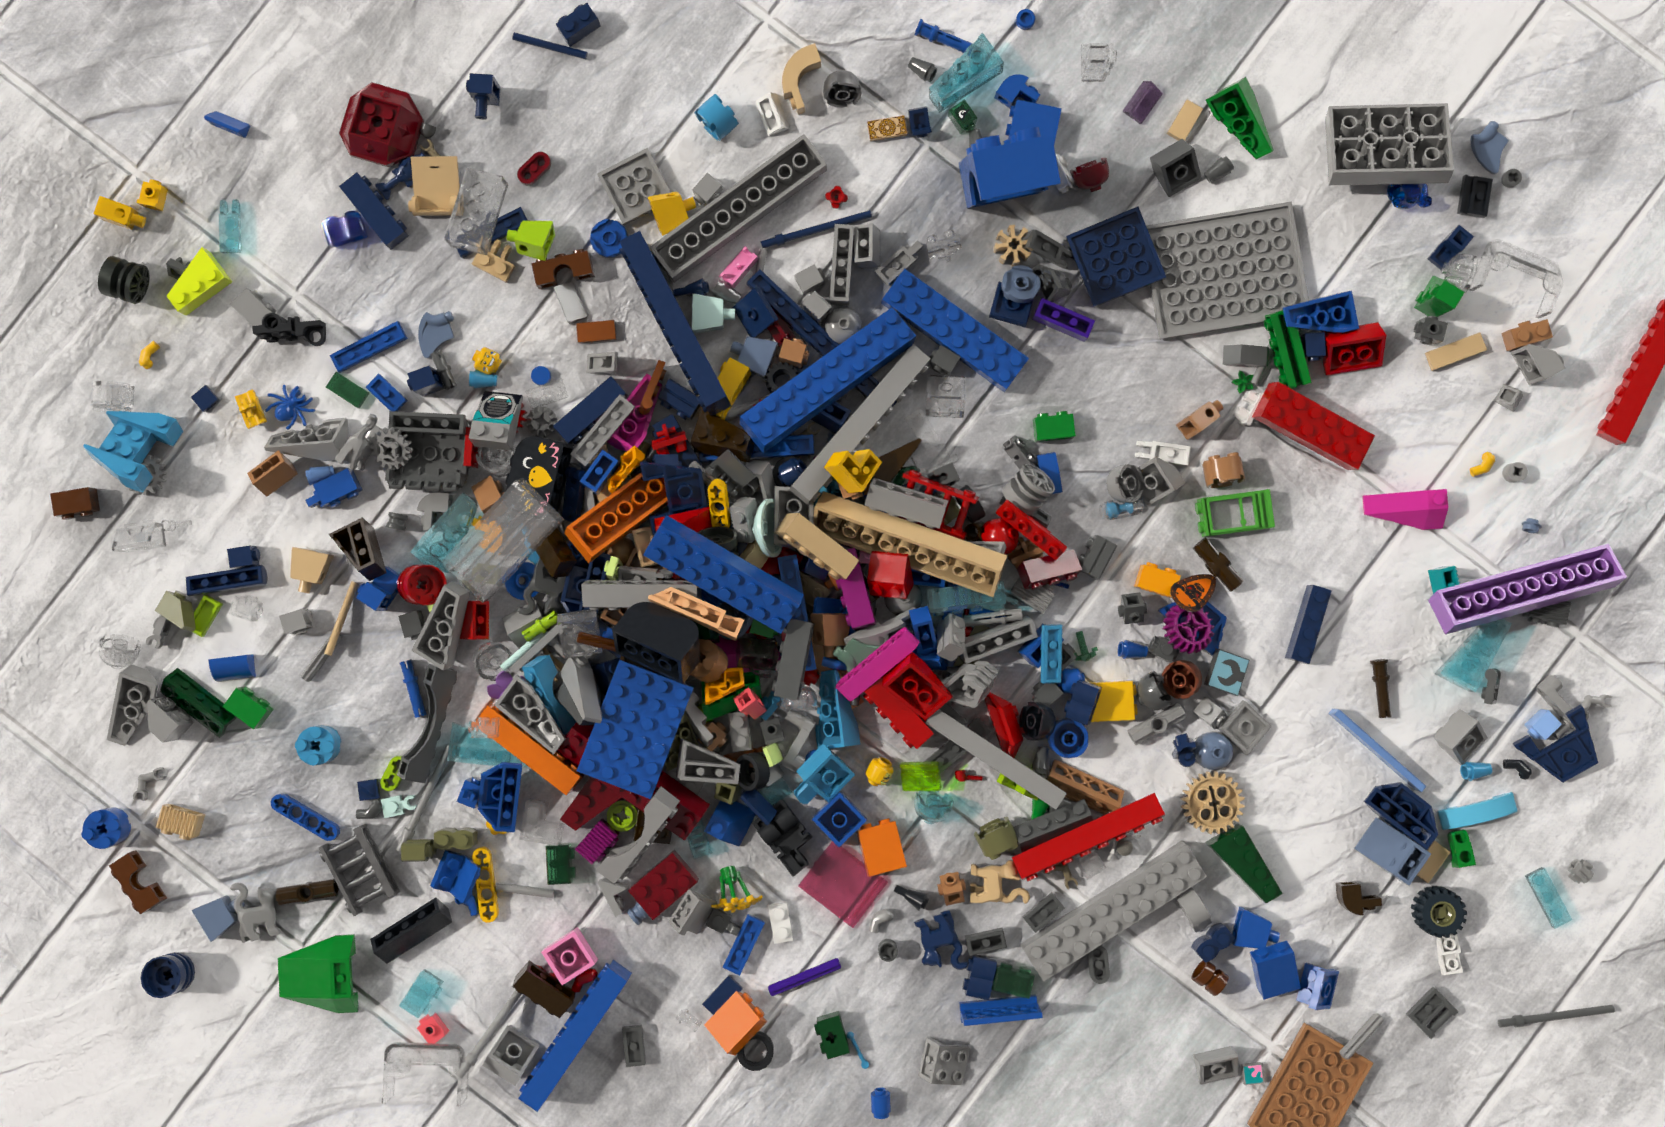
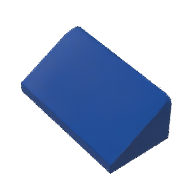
[204,111,250,138]

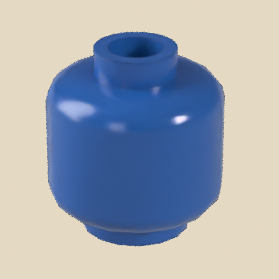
[1056,668,1085,694]

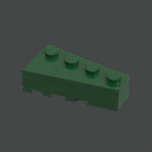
[1205,823,1283,903]

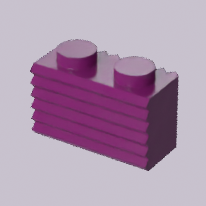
[575,818,619,864]

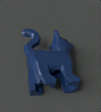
[914,910,968,970]

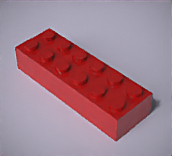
[1252,382,1375,470]

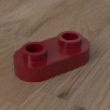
[517,152,551,186]

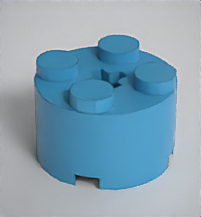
[694,94,739,141]
[295,725,341,766]

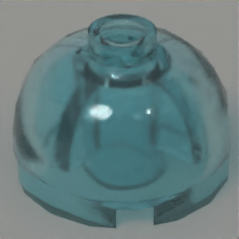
[914,788,954,824]

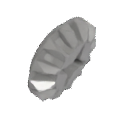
[526,407,557,437]

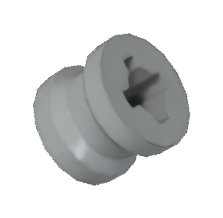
[1502,462,1528,482]

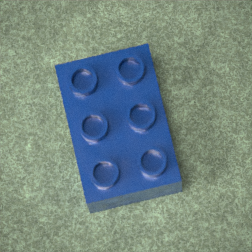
[958,127,1061,209]

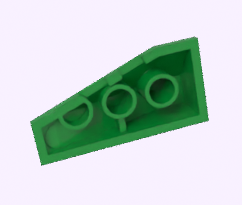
[1206,77,1274,159]

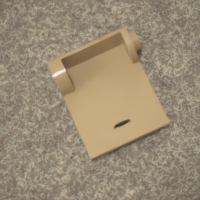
[408,156,461,216]

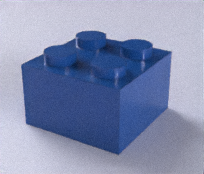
[812,791,867,847]

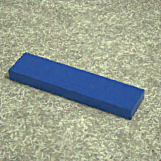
[330,321,408,373]

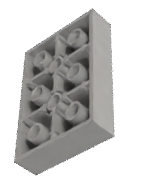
[1325,103,1454,185]

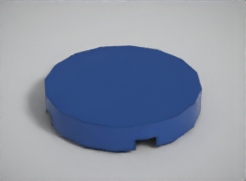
[590,219,628,258]

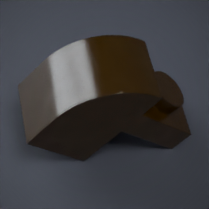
[1336,881,1382,915]

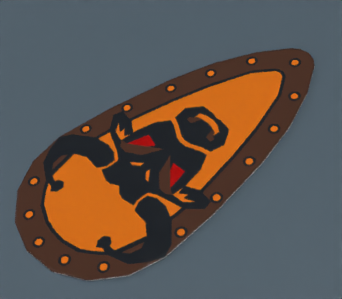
[1170,574,1216,612]

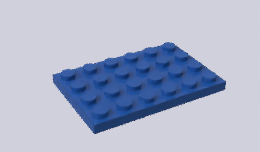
[577,660,694,799]

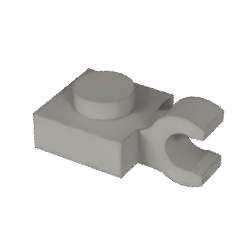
[146,615,172,649]

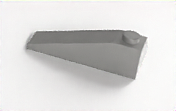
[107,664,158,746]
[494,674,566,754]

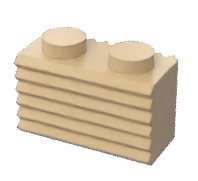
[156,803,205,840]

